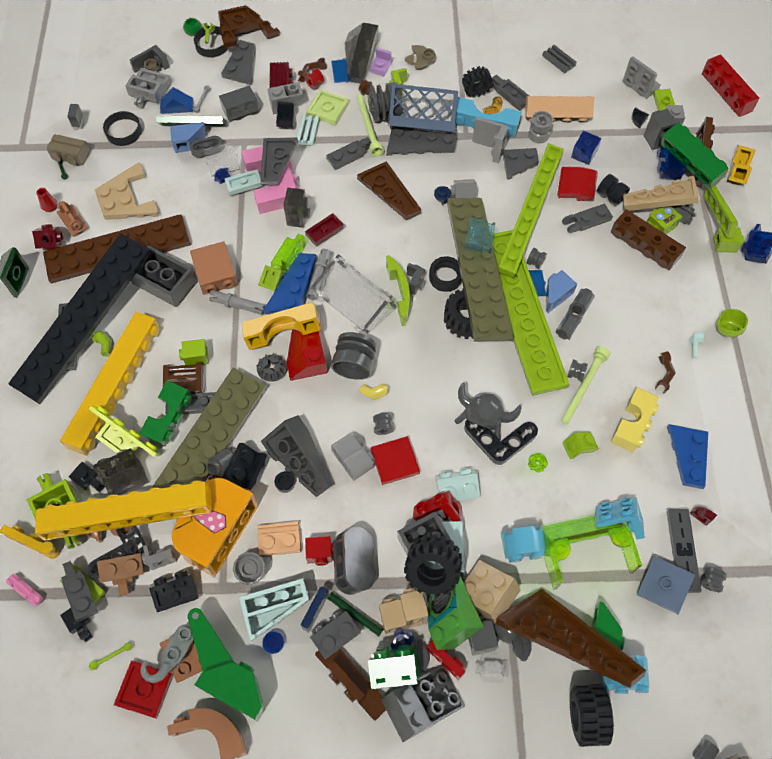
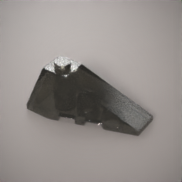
[345,22,378,84]

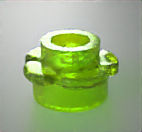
[528,453,548,473]

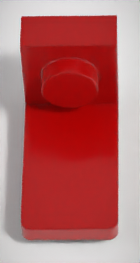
[413,491,461,522]

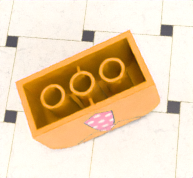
[172,478,258,578]

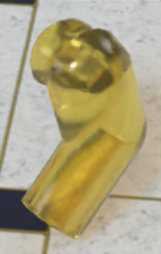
[483,96,503,114]

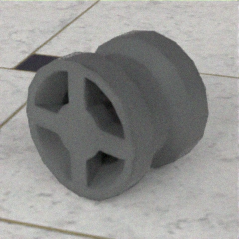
[526,247,547,269]
[567,359,588,382]
[373,413,393,435]
[701,567,727,593]

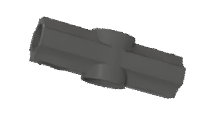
[555,288,595,340]

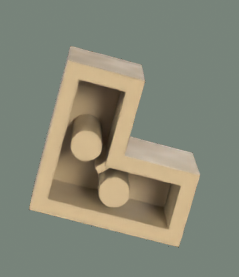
[379,588,429,634]

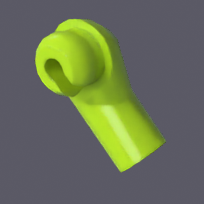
[92,331,112,357]

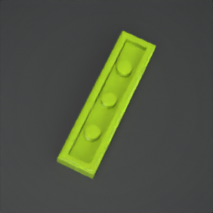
[703,185,738,238]

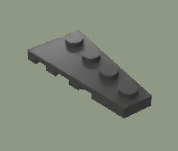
[386,127,457,156]

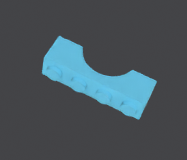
[455,97,522,137]

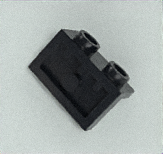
[222,443,267,490]
[149,569,199,613]

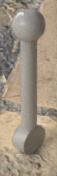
[193,85,210,113]

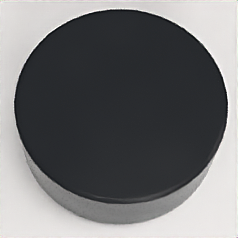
[274,472,295,493]

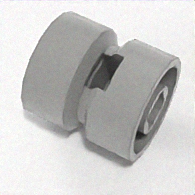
[528,111,553,143]

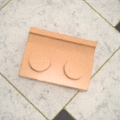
[257,521,301,557]

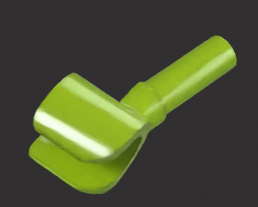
[203,22,215,44]

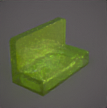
[271,234,306,272]

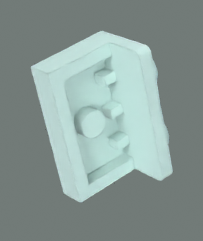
[435,467,481,501]

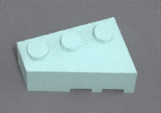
[239,578,310,641]

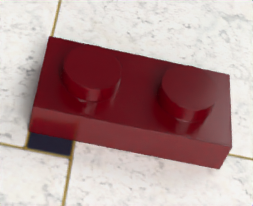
[305,213,344,246]

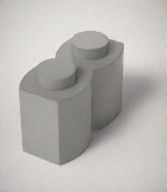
[331,433,374,481]

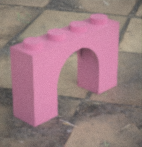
[241,146,301,214]

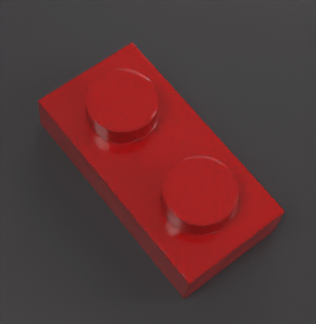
[426,640,466,681]

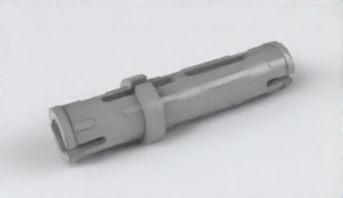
[306,248,332,300]
[209,290,266,315]

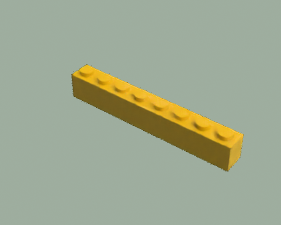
[60,311,160,456]
[35,481,212,541]

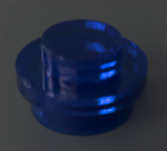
[262,631,284,654]

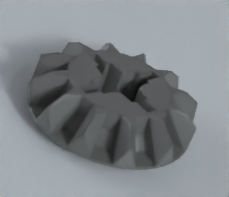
[256,353,287,382]

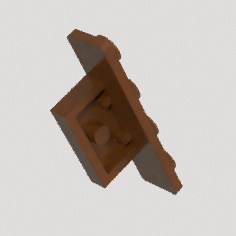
[315,649,386,721]

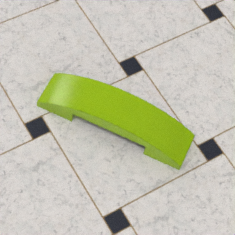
[386,255,410,326]

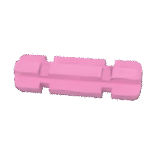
[6,574,43,607]

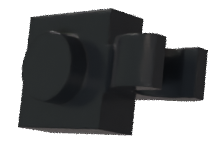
[68,462,105,493]
[60,608,93,643]

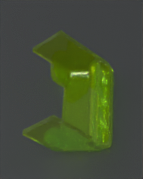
[543,516,642,590]

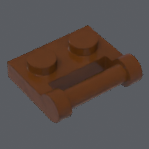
[163,362,203,394]

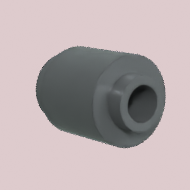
[206,449,234,476]

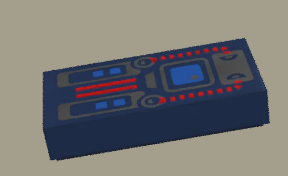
[300,586,329,633]

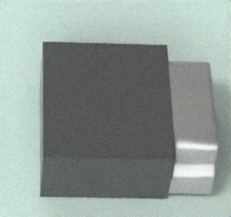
[67,104,84,130]

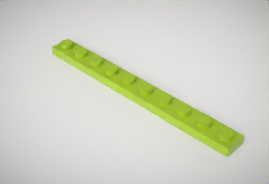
[498,143,564,278]

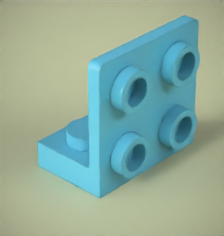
[596,497,645,540]

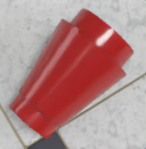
[36,188,57,212]

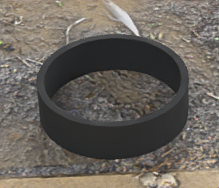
[193,25,229,58]
[103,111,142,146]

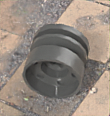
[368,82,403,122]
[331,332,377,380]

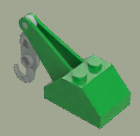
[141,608,265,722]

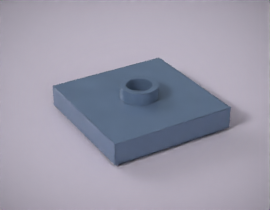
[637,556,695,615]

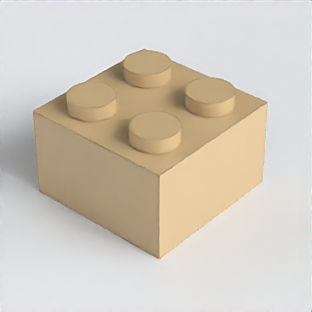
[464,560,520,624]

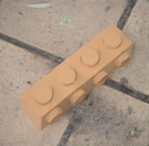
[525,96,595,121]

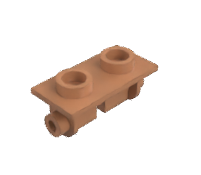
[57,201,88,236]

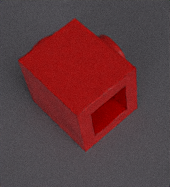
[305,536,334,566]

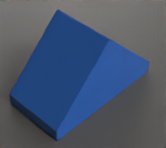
[160,87,193,114]

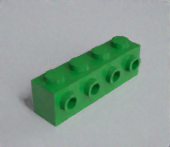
[661,122,728,189]

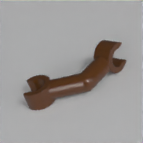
[297,58,327,82]
[655,351,676,394]

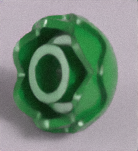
[183,18,202,36]

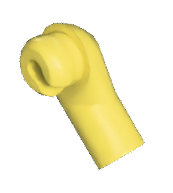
[359,384,389,400]

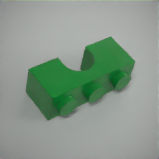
[139,380,192,446]

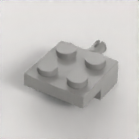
[125,68,171,107]

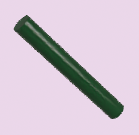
[327,592,384,637]

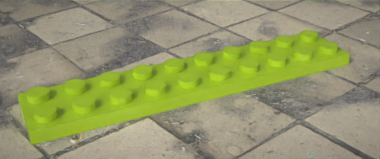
[490,230,570,396]

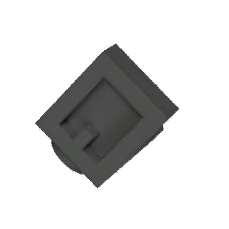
[129,45,170,73]

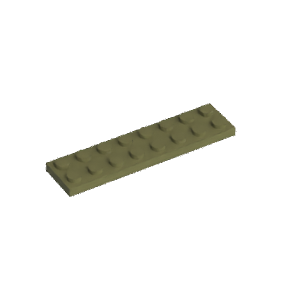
[152,367,266,489]

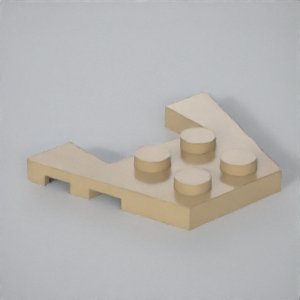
[95,162,159,220]

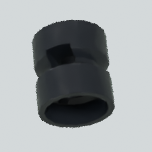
[596,174,630,206]

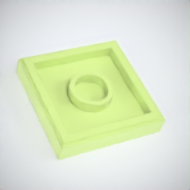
[306,90,349,126]

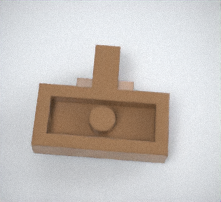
[97,553,144,596]

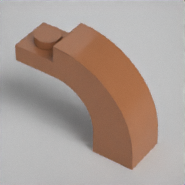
[167,708,247,759]

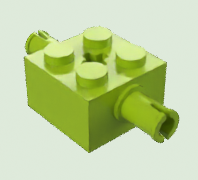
[26,473,81,549]

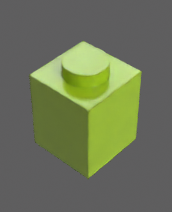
[713,227,744,253]
[179,339,209,365]

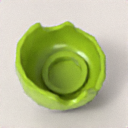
[716,309,748,338]

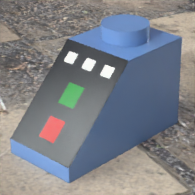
[546,270,577,313]

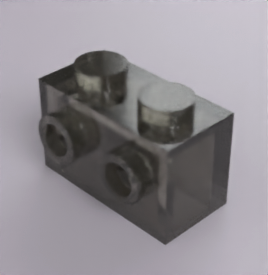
[283,187,310,228]

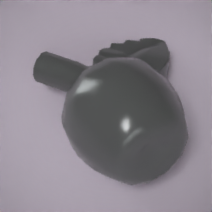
[493,624,532,661]

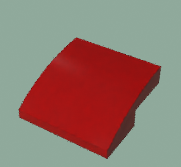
[557,167,598,201]

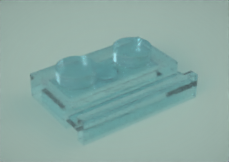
[464,217,495,253]

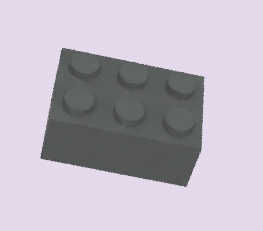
[131,245,197,307]

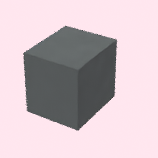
[468,620,498,656]

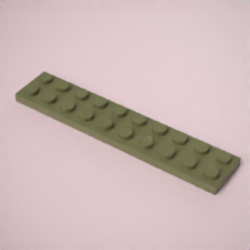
[447,198,513,342]

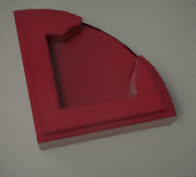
[690,506,717,526]

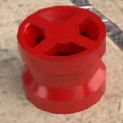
[305,68,325,89]

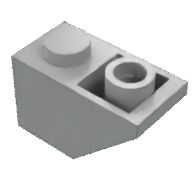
[267,82,303,115]

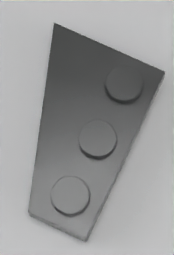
[221,40,255,85]
[260,138,298,186]

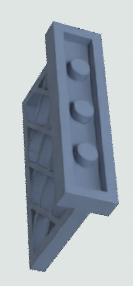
[387,83,458,133]

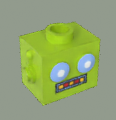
[647,207,682,234]

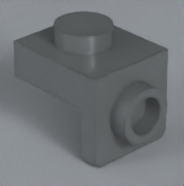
[407,263,425,295]

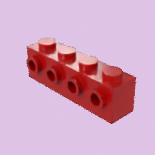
[701,54,760,117]

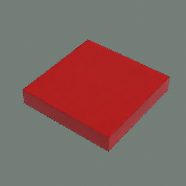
[370,436,420,485]
[114,660,173,719]

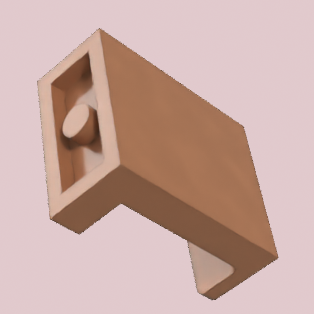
[190,241,238,295]

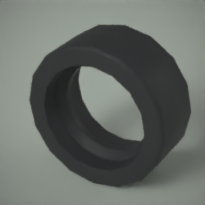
[429,256,462,292]

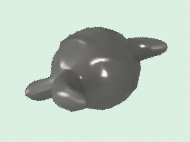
[454,382,522,440]

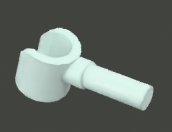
[690,332,704,358]

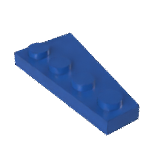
[263,253,317,315]

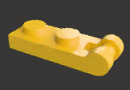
[0,525,60,559]

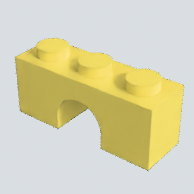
[611,387,659,453]

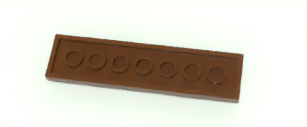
[43,214,191,284]

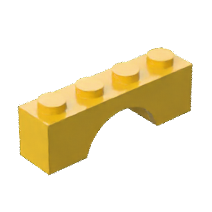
[242,302,321,350]

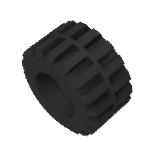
[444,288,473,339]
[404,534,462,597]
[569,684,614,747]

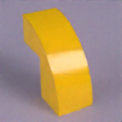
[728,145,756,185]

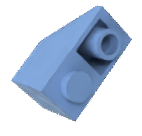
[170,122,207,153]

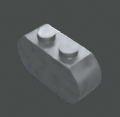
[333,527,376,595]

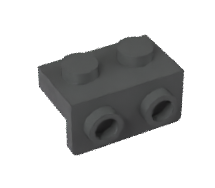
[309,610,361,659]

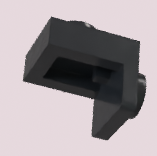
[276,101,294,128]

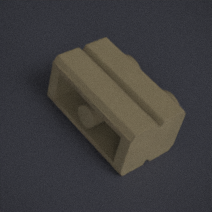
[47,134,90,165]

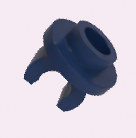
[434,186,451,206]

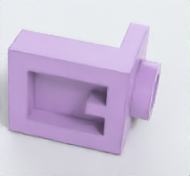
[370,48,392,77]

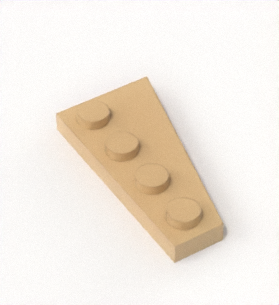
[623,175,699,211]

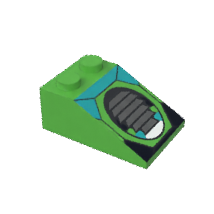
[427,576,484,650]

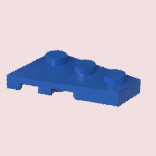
[667,424,708,489]

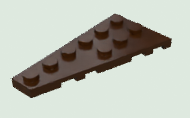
[496,589,646,688]

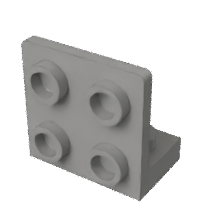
[622,56,661,99]
[472,117,508,163]

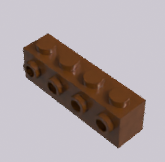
[610,209,686,271]

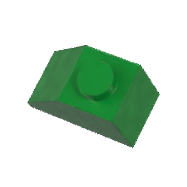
[592,602,625,650]

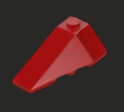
[287,329,327,381]

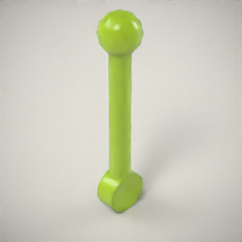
[89,642,132,670]

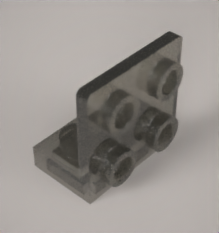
[92,448,149,496]

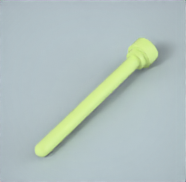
[357,94,384,157]
[562,346,611,425]

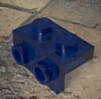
[742,224,772,264]

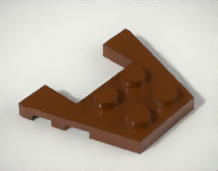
[218,5,280,48]

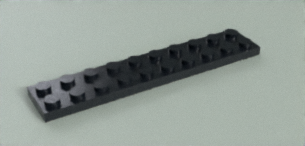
[8,233,152,404]

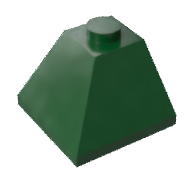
[0,247,29,298]

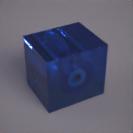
[571,131,602,165]

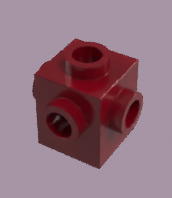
[32,224,63,251]

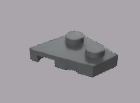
[503,148,539,180]

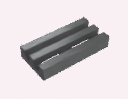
[542,45,577,74]

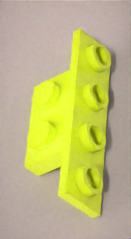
[89,405,159,461]

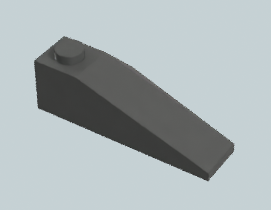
[261,415,331,497]

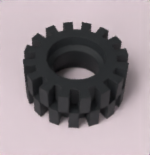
[462,66,493,98]

